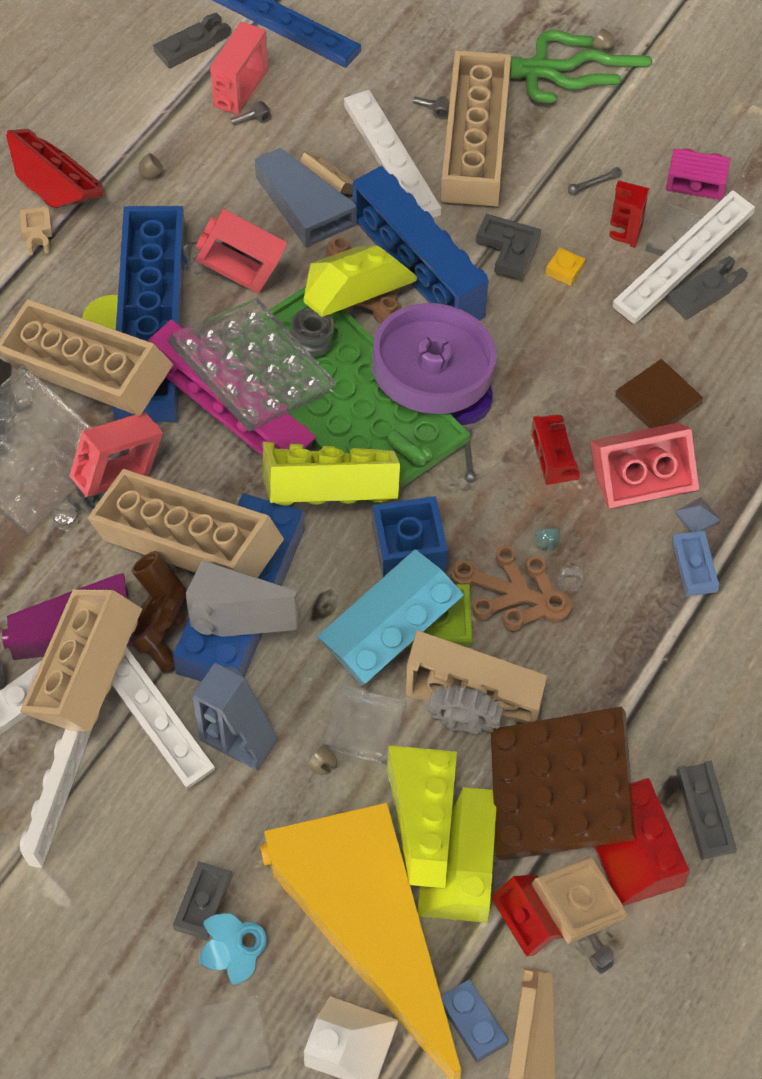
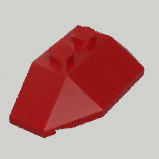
[6,129,104,208]

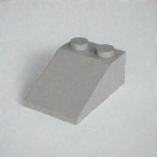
[186,560,299,637]

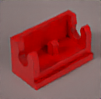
[609,180,650,248]
[531,414,580,485]

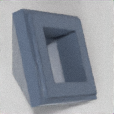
[675,497,720,532]

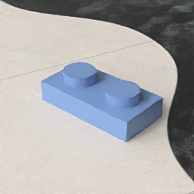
[672,531,719,596]
[441,979,508,1063]

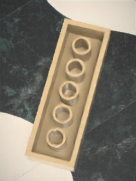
[441,50,511,206]
[0,299,173,416]
[87,469,284,578]

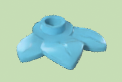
[199,913,267,985]

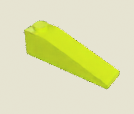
[417,787,496,923]

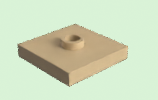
[531,856,629,944]

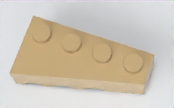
[406,630,547,723]

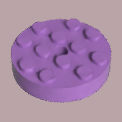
[371,303,497,414]

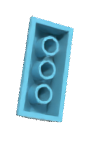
[317,549,464,686]

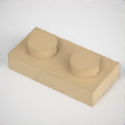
[299,152,354,195]

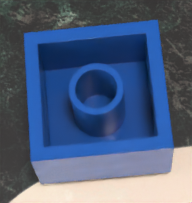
[372,496,448,578]

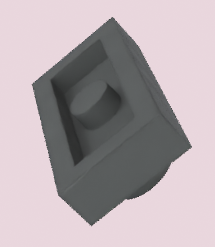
[173,861,232,940]

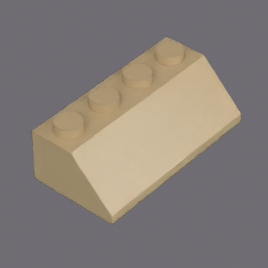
[20,589,142,733]

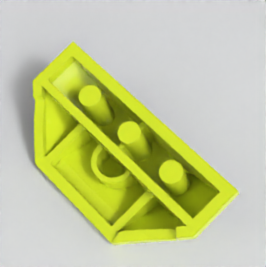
[303,245,417,317]

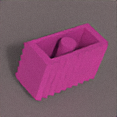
[666,148,731,201]

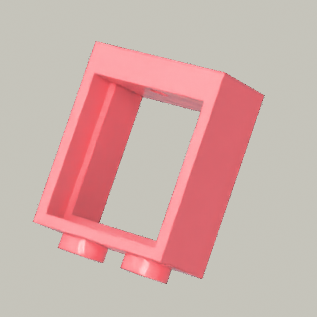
[210,22,268,115]
[195,208,287,294]
[69,412,163,497]

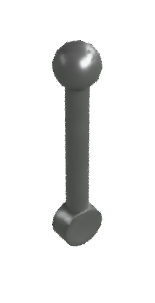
[568,167,622,195]
[464,426,477,483]

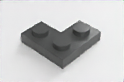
[476,213,542,280]

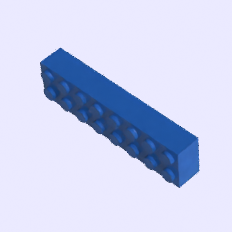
[112,206,186,422]

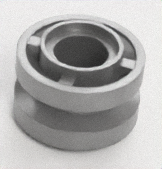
[289,308,334,357]

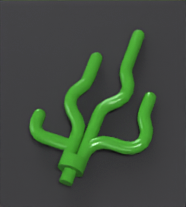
[509,30,652,103]

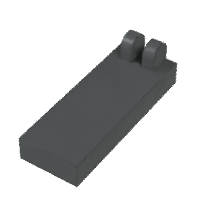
[676,760,737,860]

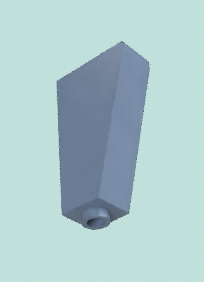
[255,148,357,248]

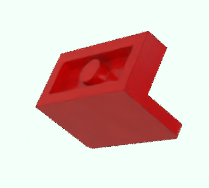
[491,874,564,957]

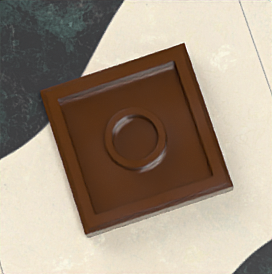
[615,359,703,428]

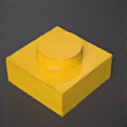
[545,247,586,286]

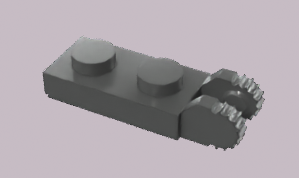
[153,12,232,69]
[666,256,748,320]

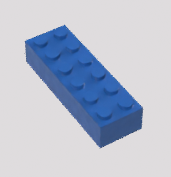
[353,166,489,321]
[173,493,305,682]

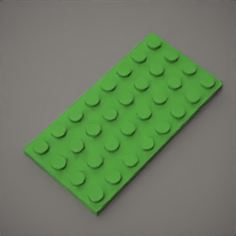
[220,286,470,506]

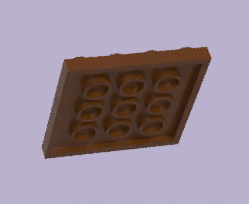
[491,706,636,861]

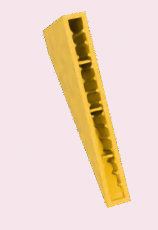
[259,803,461,1079]

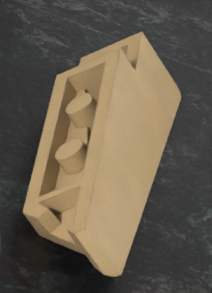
[508,967,555,1079]

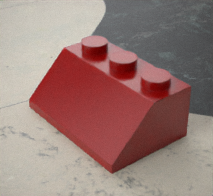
[594,778,690,906]

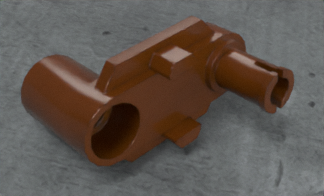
[129,551,187,672]

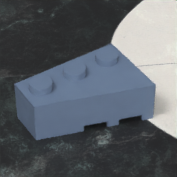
[193,663,278,771]

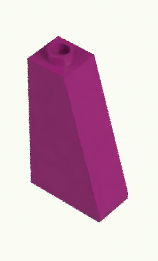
[2,573,132,660]

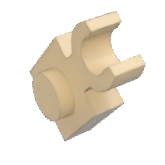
[20,207,52,255]

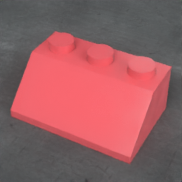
[590,422,699,509]

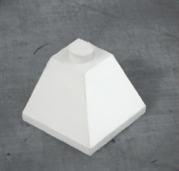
[303,996,398,1079]

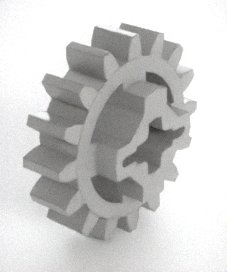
[428,686,503,734]

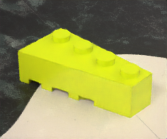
[262,442,400,506]
[387,745,457,888]

